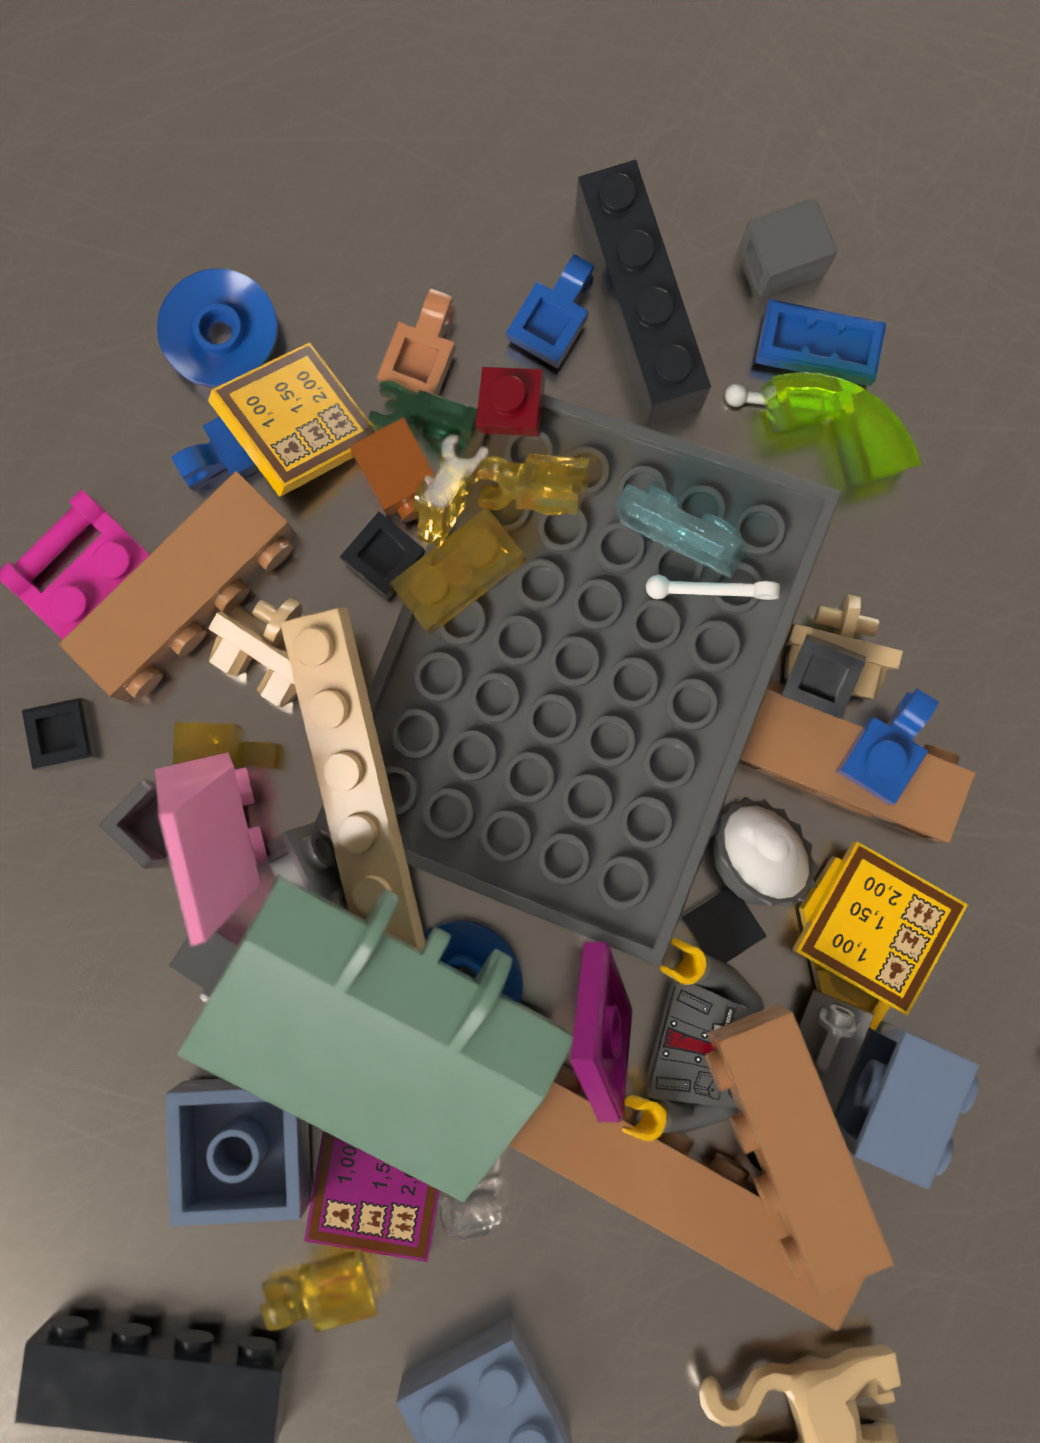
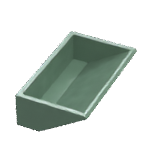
[177,874,573,1203]

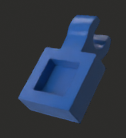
[506,254,595,369]
[171,417,259,488]
[836,688,939,805]

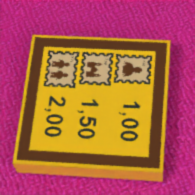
[208,342,376,497]
[793,841,968,1016]

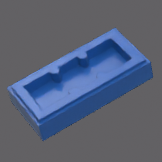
[755,299,887,387]

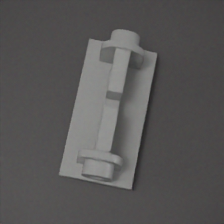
[266,822,348,911]
[799,989,874,1114]

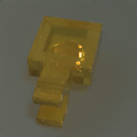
[413,434,488,548]
[476,454,589,515]
[172,722,282,770]
[261,1248,378,1333]

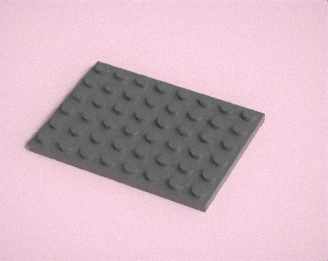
[314,394,842,967]

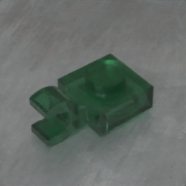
[368,381,477,449]

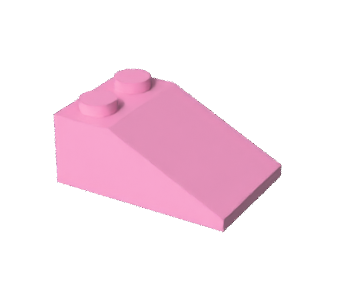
[154,752,268,946]

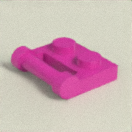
[0,489,150,640]

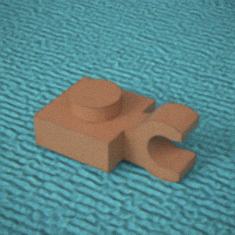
[377,288,456,404]

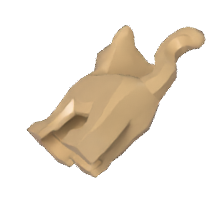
[699,1344,901,1443]

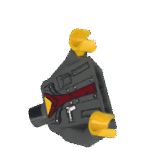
[622,938,764,1142]

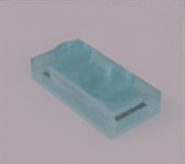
[615,483,743,579]

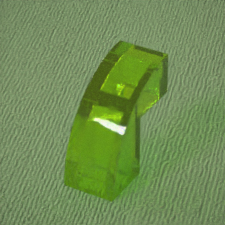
[760,372,922,488]

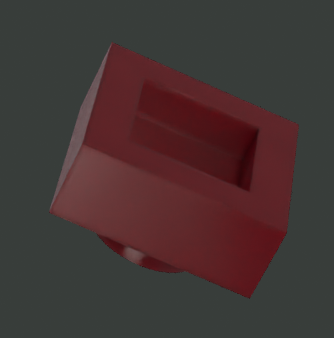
[476,367,546,436]

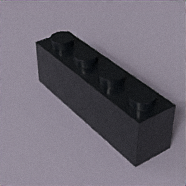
[575,159,711,426]
[15,1316,292,1443]

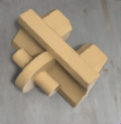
[784,594,903,700]
[208,598,303,708]

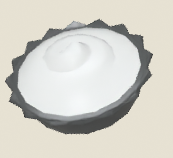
[712,797,818,908]

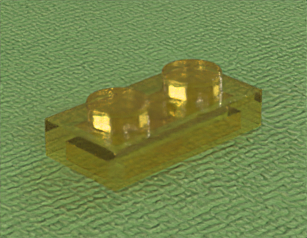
[390,507,527,635]

